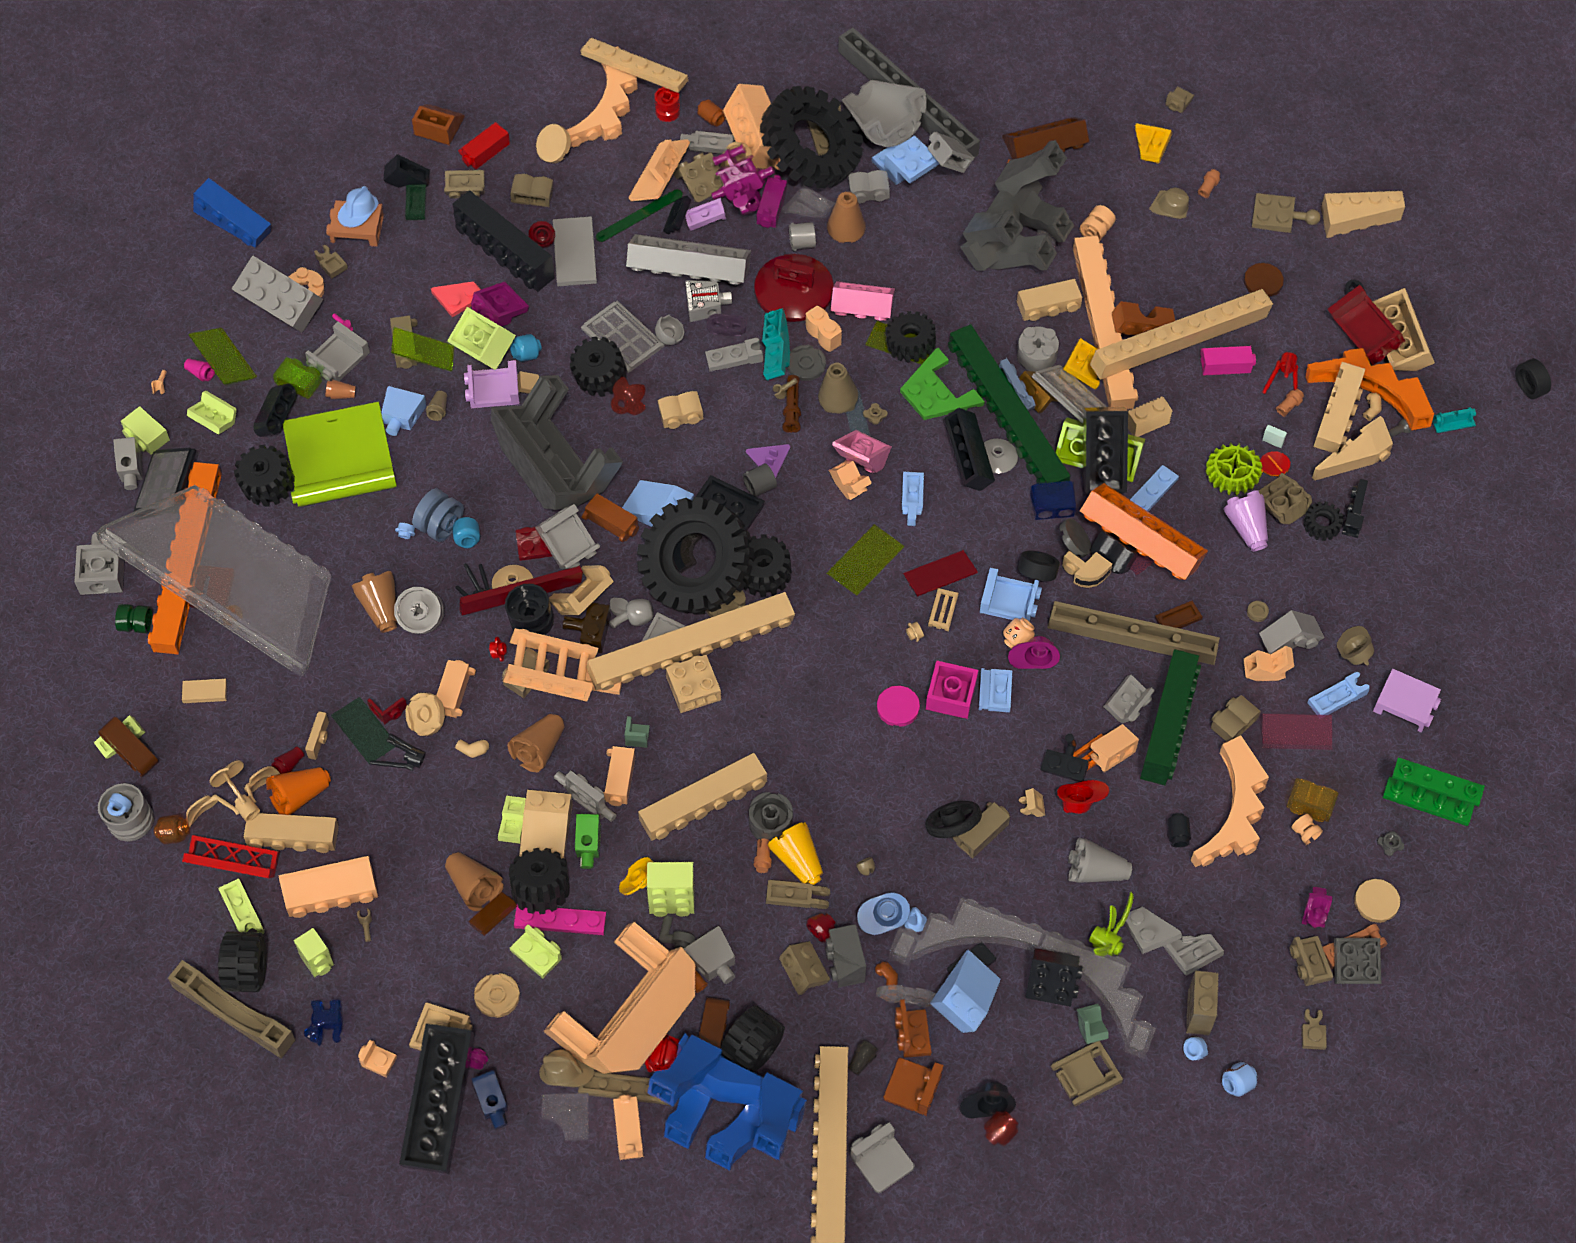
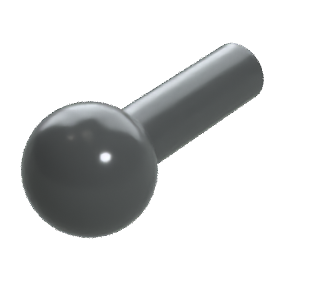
[1388,419,1413,438]

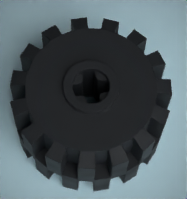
[570,336,627,397]
[234,445,295,507]
[742,534,792,597]
[509,848,570,914]
[218,932,267,992]
[721,1005,785,1073]

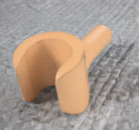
[151,370,167,394]

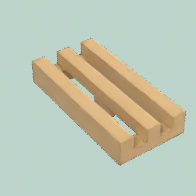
[928,588,959,631]

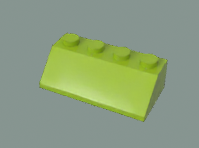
[1056,418,1145,482]

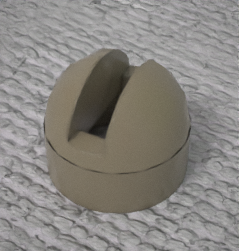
[856,857,875,876]

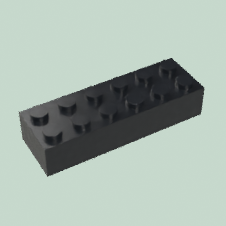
[453,190,555,292]
[399,1023,475,1174]

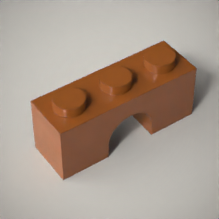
[1111,301,1176,335]

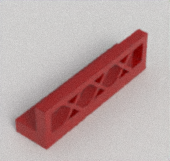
[182,835,279,878]

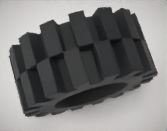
[1303,502,1343,541]

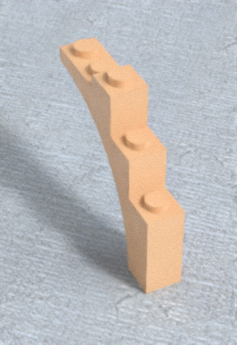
[566,46,637,147]
[1191,736,1269,867]

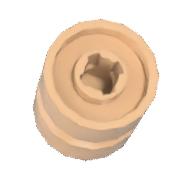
[1080,205,1116,241]

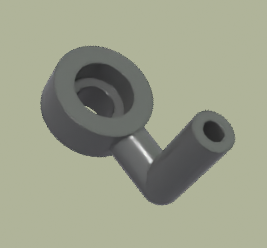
[659,916,695,949]

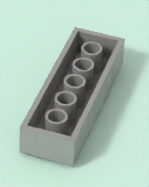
[626,234,751,284]

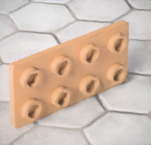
[629,139,690,201]

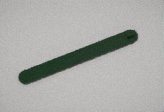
[596,189,683,242]

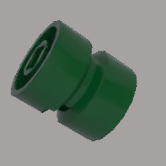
[115,604,152,634]

